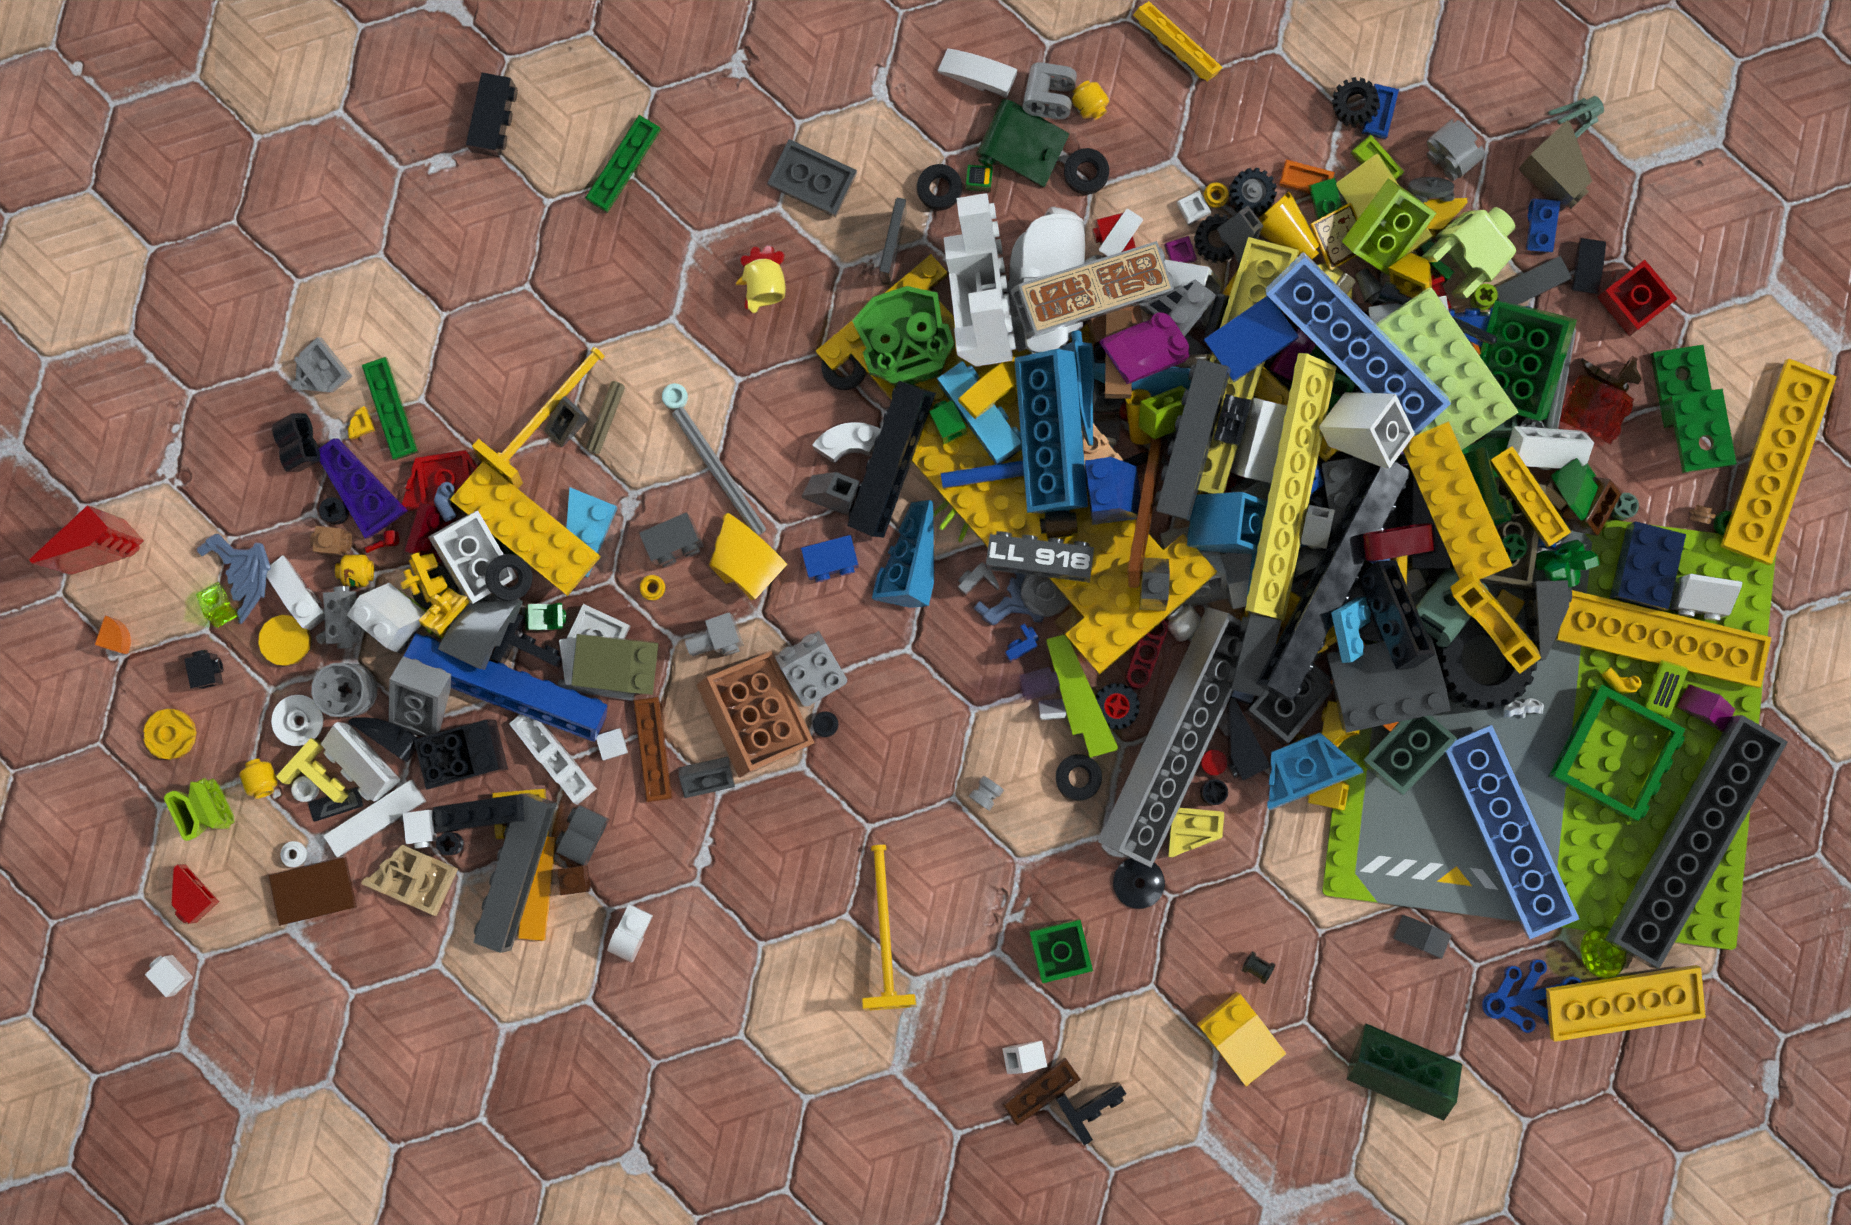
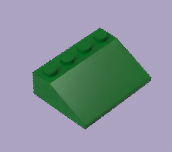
[1480,300,1577,421]

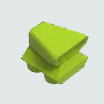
[164,778,235,841]

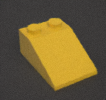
[1197,992,1286,1086]

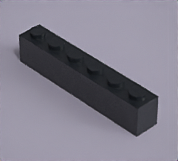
[847,381,936,538]

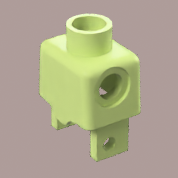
[1422,207,1516,299]

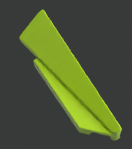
[1046,634,1118,758]

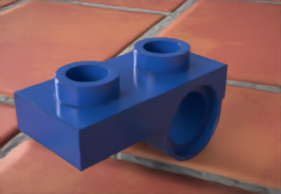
[1526,198,1560,252]

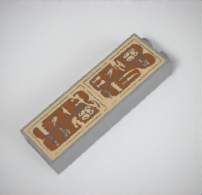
[1010,241,1174,339]

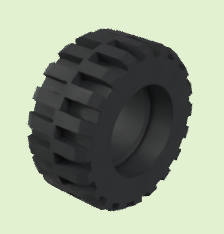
[1434,616,1537,710]

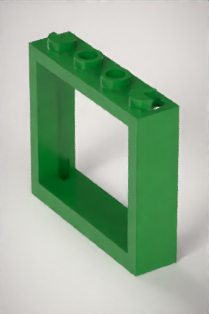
[1548,684,1686,821]

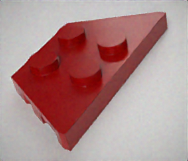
[402,450,478,512]

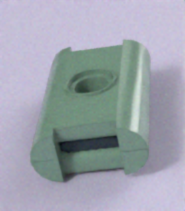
[1416,568,1489,647]

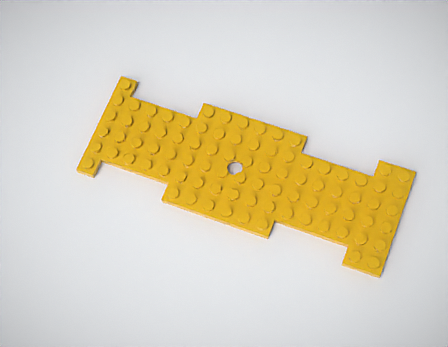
[816,254,1217,675]

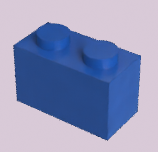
[801,535,859,583]

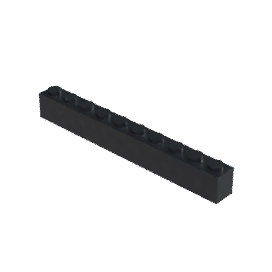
[1256,461,1411,700]

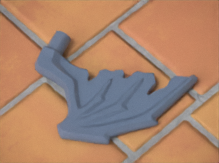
[197,534,271,624]
[973,573,1044,626]

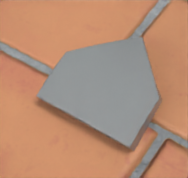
[293,337,352,392]

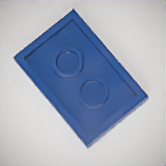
[1204,296,1299,382]

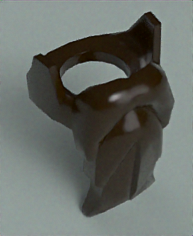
[1581,356,1642,393]

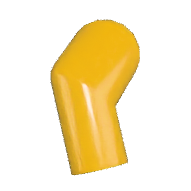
[1601,667,1642,693]

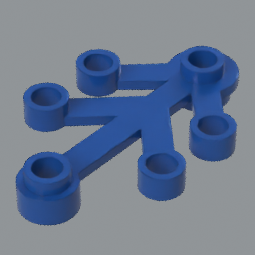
[1482,959,1582,1033]

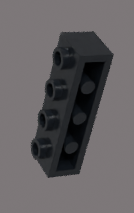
[1359,560,1435,670]

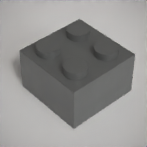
[639,512,704,568]

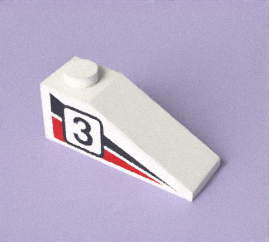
[266,555,325,630]

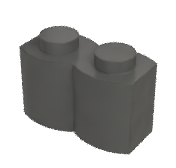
[555,805,609,866]

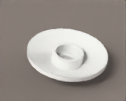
[271,695,324,746]

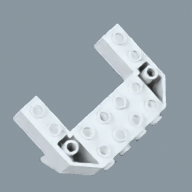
[944,193,1016,366]

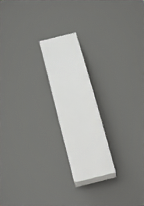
[509,714,597,805]

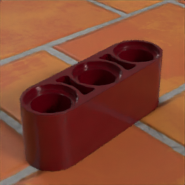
[1363,523,1434,561]
[1125,620,1167,689]

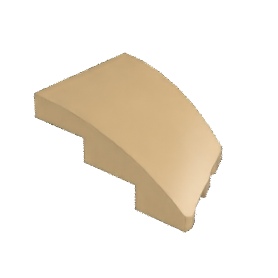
[361,845,458,916]

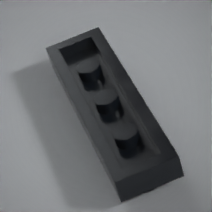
[433,795,524,833]

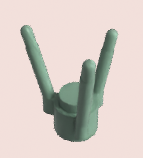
[1548,96,1604,139]

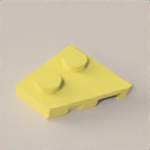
[1168,808,1224,857]

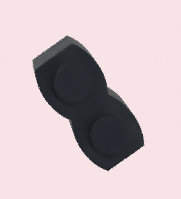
[272,413,320,472]

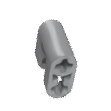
[1023,62,1077,119]

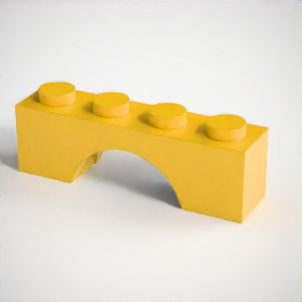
[1450,571,1541,674]
[1307,701,1361,811]

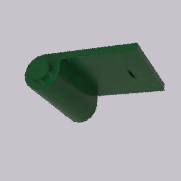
[976,99,1070,188]
[1463,446,1514,526]

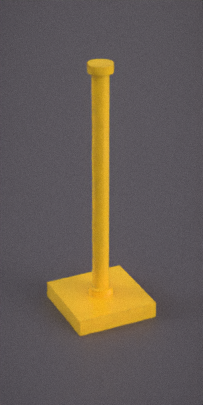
[472,347,605,489]
[862,845,917,1011]

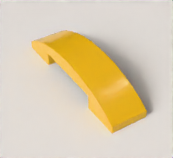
[958,349,1033,419]

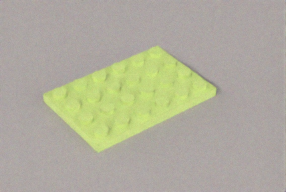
[1376,286,1518,450]

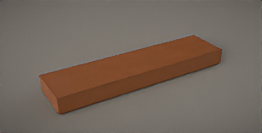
[633,697,673,802]

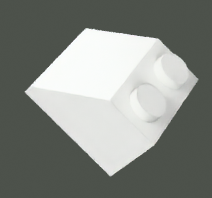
[1670,574,1742,621]

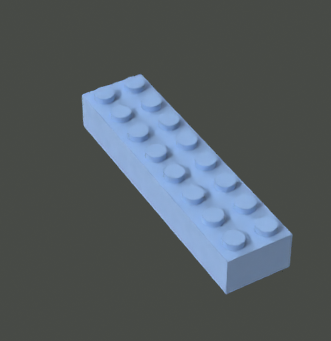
[1265,252,1451,436]
[1444,725,1579,939]

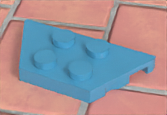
[1267,733,1364,810]

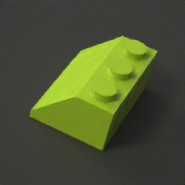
[1342,178,1437,276]

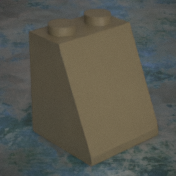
[1519,120,1592,212]

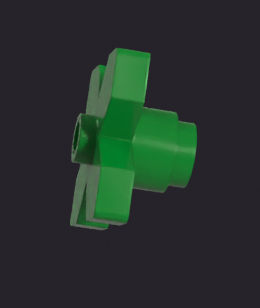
[1534,539,1600,587]

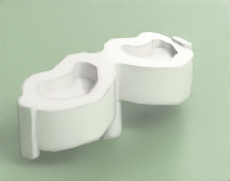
[1503,698,1544,718]

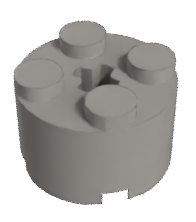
[1427,119,1485,181]

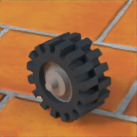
[1229,168,1277,216]

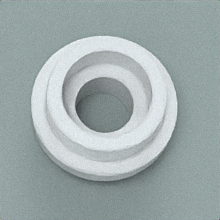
[280,841,307,867]

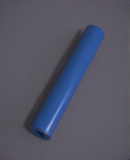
[941,461,1024,488]

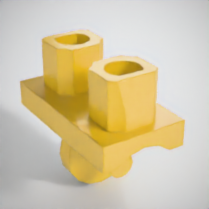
[400,553,447,603]
[419,588,469,637]

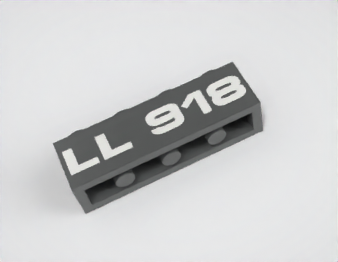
[986,531,1094,583]

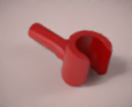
[364,530,399,553]

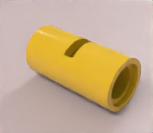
[1126,389,1152,445]

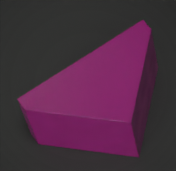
[1676,684,1736,732]

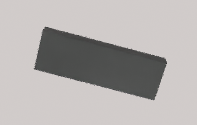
[1495,256,1572,305]

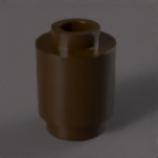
[1040,510,1078,539]

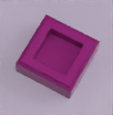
[1164,236,1197,264]

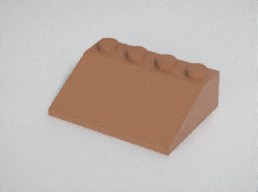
[696,651,814,778]

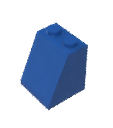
[1085,457,1141,525]

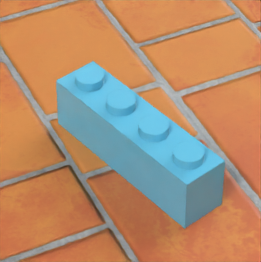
[937,361,1022,465]

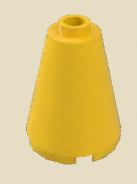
[1258,191,1320,260]

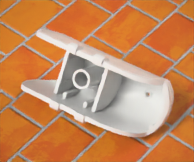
[1007,207,1085,354]

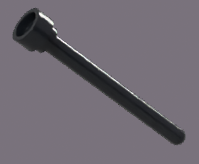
[1378,281,1497,345]

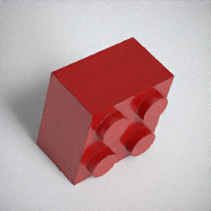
[1597,260,1677,336]

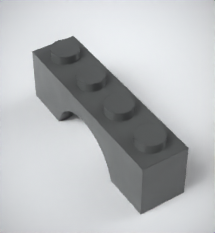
[1217,206,1263,264]

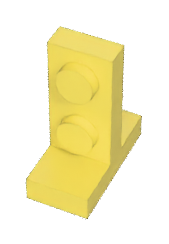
[276,738,349,803]

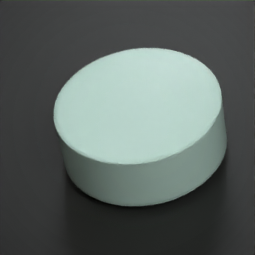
[662,383,688,410]

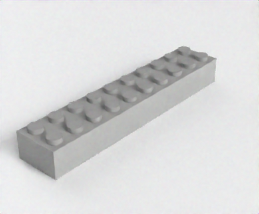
[1098,607,1243,867]

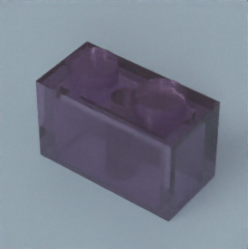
[1018,667,1060,703]

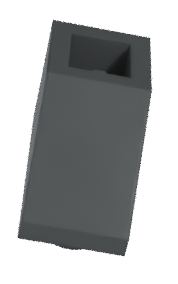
[802,472,859,516]

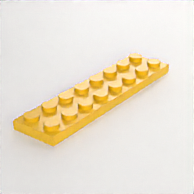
[1720,358,1836,565]
[1555,590,1772,688]

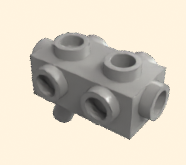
[316,586,362,649]

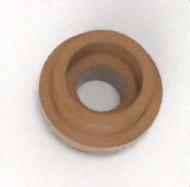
[1689,505,1716,524]

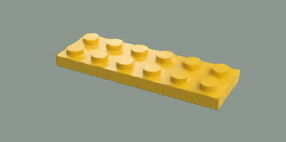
[1403,421,1512,580]
[450,461,601,596]
[1546,965,1706,1042]

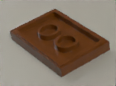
[268,857,357,926]

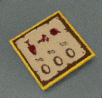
[1310,203,1358,270]

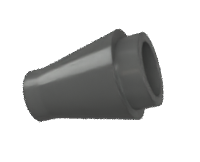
[1355,268,1383,307]

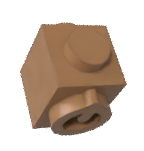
[310,526,352,557]

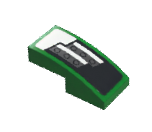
[1415,240,1454,285]

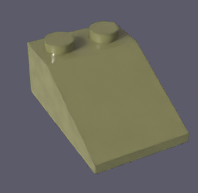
[571,634,658,695]

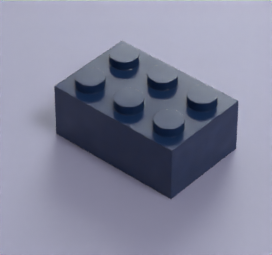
[1609,521,1686,611]

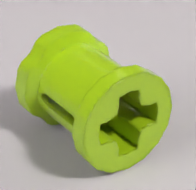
[1470,284,1498,311]

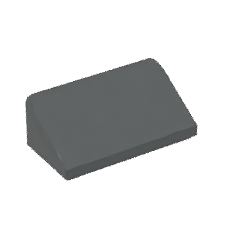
[678,757,735,798]

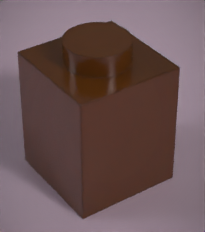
[557,866,591,895]

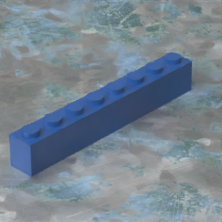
[404,633,608,742]

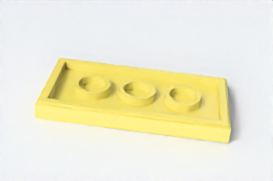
[1336,154,1433,256]

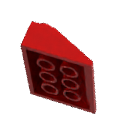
[29,505,144,575]

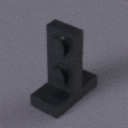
[491,614,562,668]
[1056,1083,1126,1146]

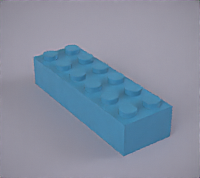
[1014,349,1088,514]

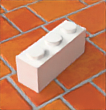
[1507,426,1594,470]

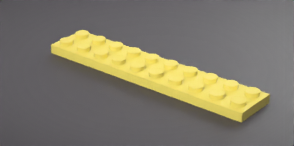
[1198,237,1299,494]
[1245,353,1337,621]

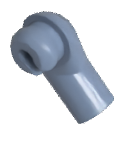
[434,482,456,522]

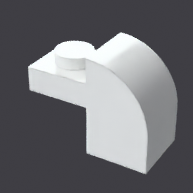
[607,904,653,962]

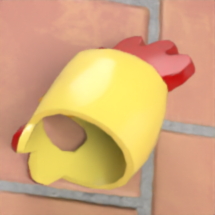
[736,246,786,313]

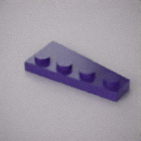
[319,438,408,538]

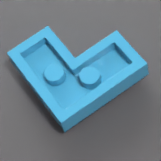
[1331,597,1371,663]

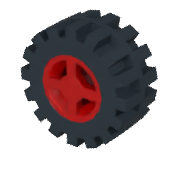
[1095,683,1140,730]

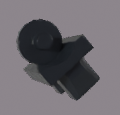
[1214,394,1252,446]

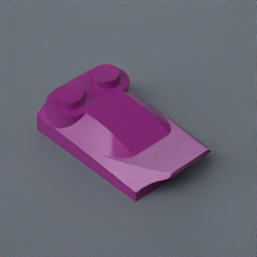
[1099,312,1189,384]

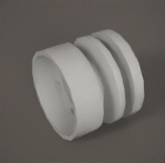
[311,663,378,717]

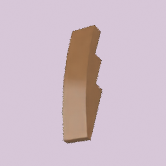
[1105,310,1132,399]

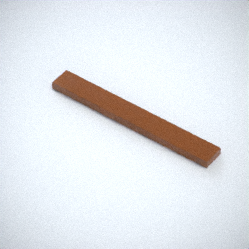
[1128,435,1166,588]

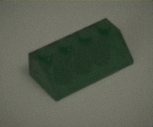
[1346,1023,1462,1121]

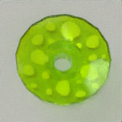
[1580,926,1626,979]

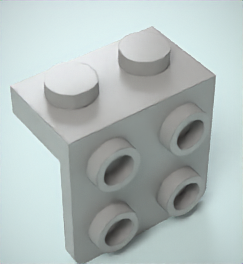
[775,631,847,706]

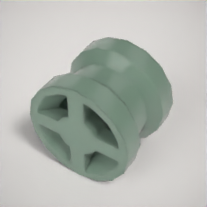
[1610,493,1639,521]

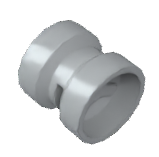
[969,776,1004,811]

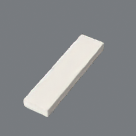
[324,780,426,858]

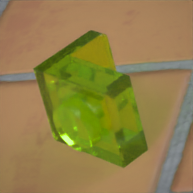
[196,582,238,628]

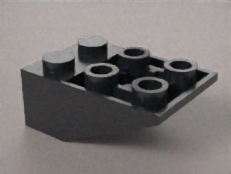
[414,719,508,790]

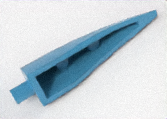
[1060,330,1095,446]

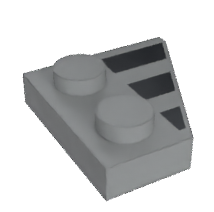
[1146,279,1217,337]

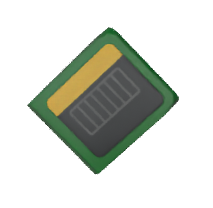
[966,165,993,192]

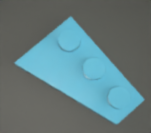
[566,487,618,577]

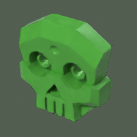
[852,286,955,387]

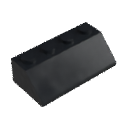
[1396,465,1454,569]

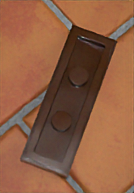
[1002,1058,1081,1126]

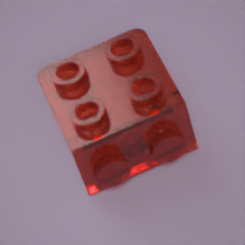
[1560,375,1634,445]

